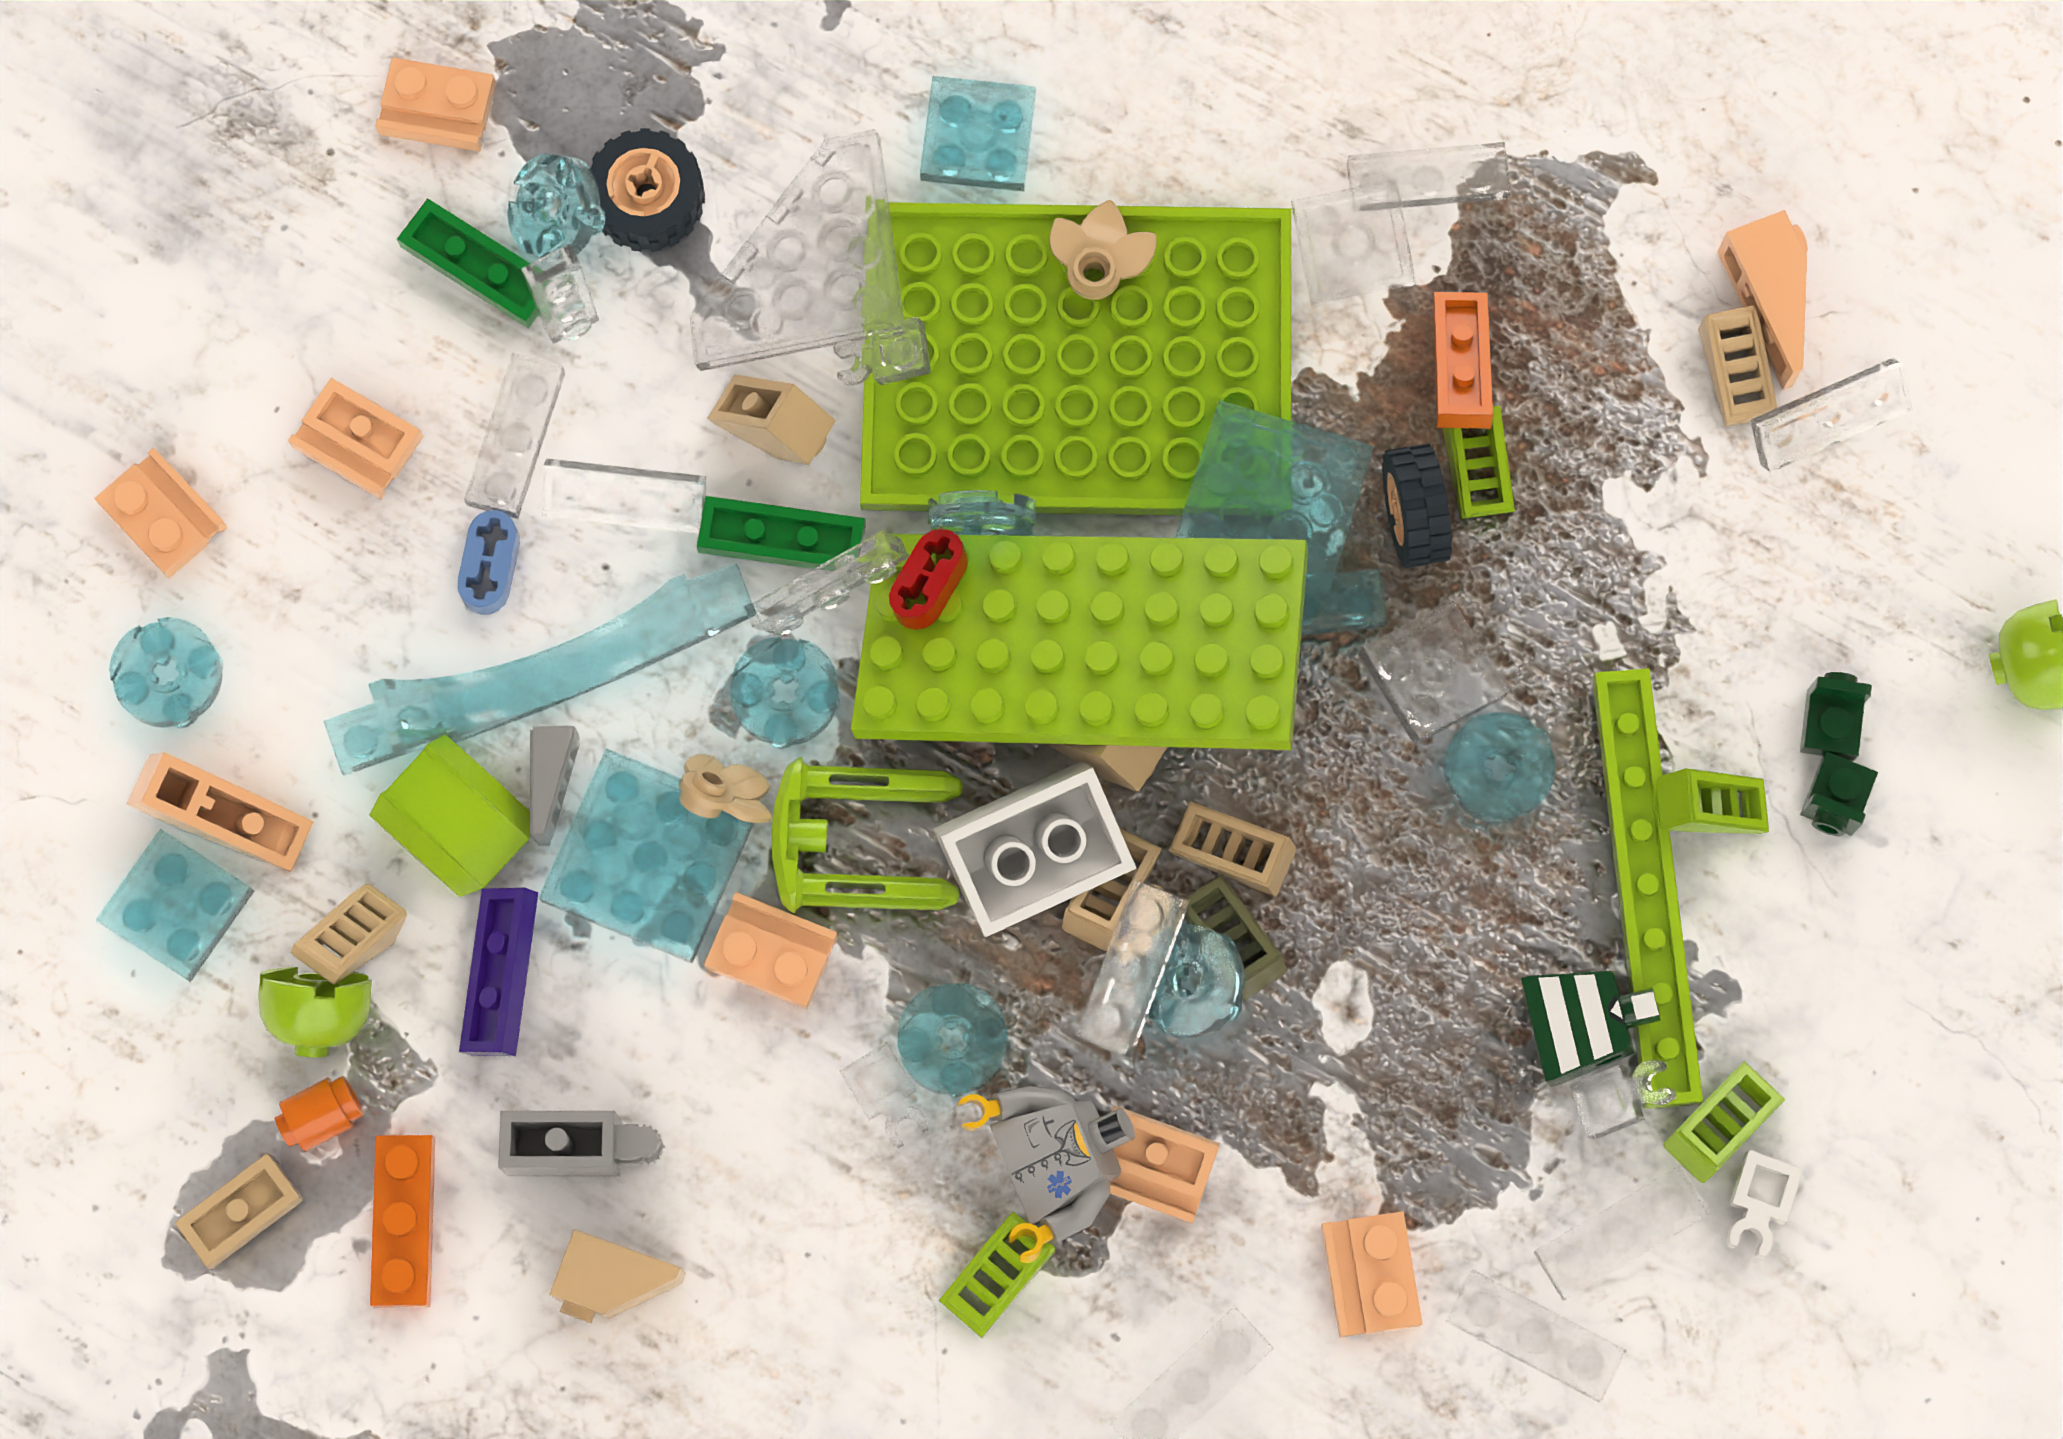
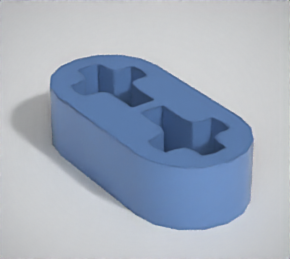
[458,510,520,615]

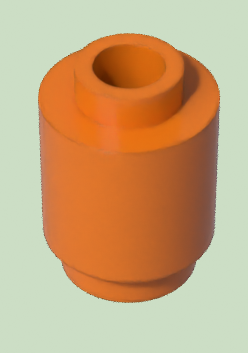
[274,1076,364,1152]

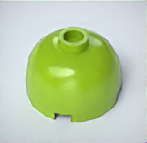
[1989,599,2063,710]
[258,967,372,1058]

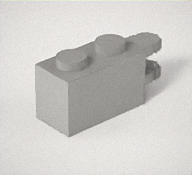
[498,1111,666,1176]

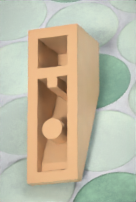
[1717,210,1808,390]
[126,752,314,871]

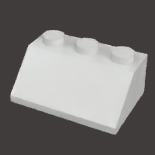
[933,761,1136,937]

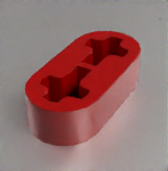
[889,528,968,630]

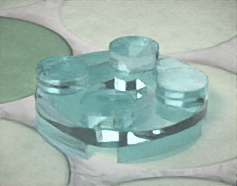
[507,153,605,261]
[928,490,1036,536]
[109,617,223,728]
[730,637,840,749]
[1443,712,1555,823]
[1136,924,1245,1038]
[897,983,1008,1097]

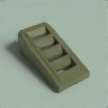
[1176,874,1287,1001]

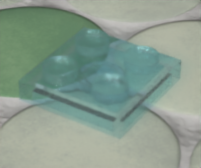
[920,76,1036,192]
[96,829,255,983]

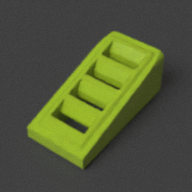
[1443,405,1515,519]
[1656,768,1769,834]
[1663,1061,1786,1183]
[939,1211,1056,1338]

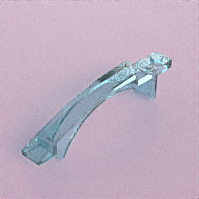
[323,563,756,776]

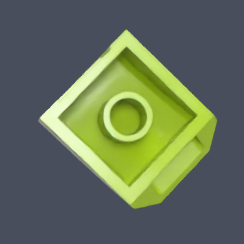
[369,734,531,897]

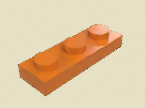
[1433,292,1493,429]
[370,1135,435,1308]

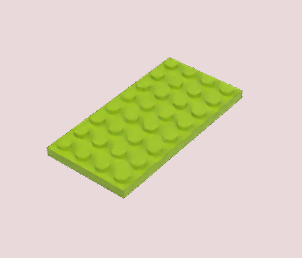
[851,534,1308,750]

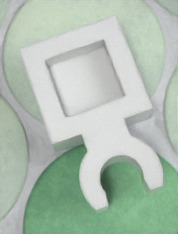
[1726,1150,1803,1258]

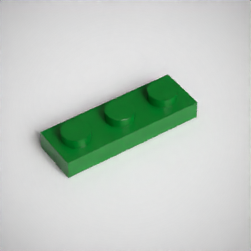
[397,198,559,329]
[696,496,866,575]

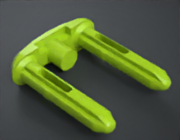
[771,757,963,913]

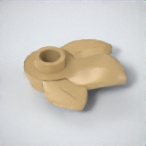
[1050,200,1157,300]
[679,754,773,823]

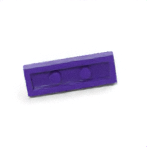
[459,887,539,1056]

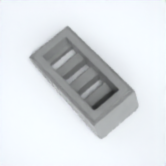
[530,726,580,846]

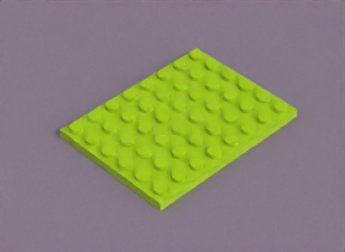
[860,202,1291,517]

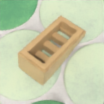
[1698,305,1779,427]
[1169,801,1296,897]
[1062,828,1162,952]
[290,884,407,985]

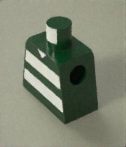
[1521,971,1661,1087]

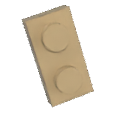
[174,1153,304,1270]

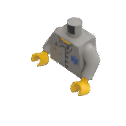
[956,1086,1135,1263]

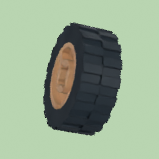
[586,128,705,252]
[1382,443,1452,568]

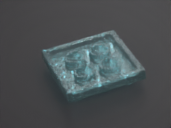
[1175,400,1374,601]
[538,748,754,964]

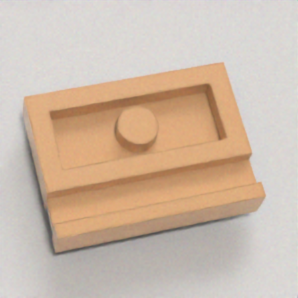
[375,57,496,152]
[288,378,424,500]
[94,447,228,579]
[704,892,838,1009]
[1110,1105,1220,1223]
[1321,1211,1423,1338]

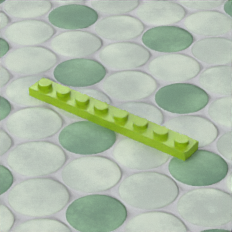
[1592,668,1703,1109]

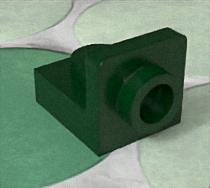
[1800,672,1872,761]
[1800,751,1878,837]

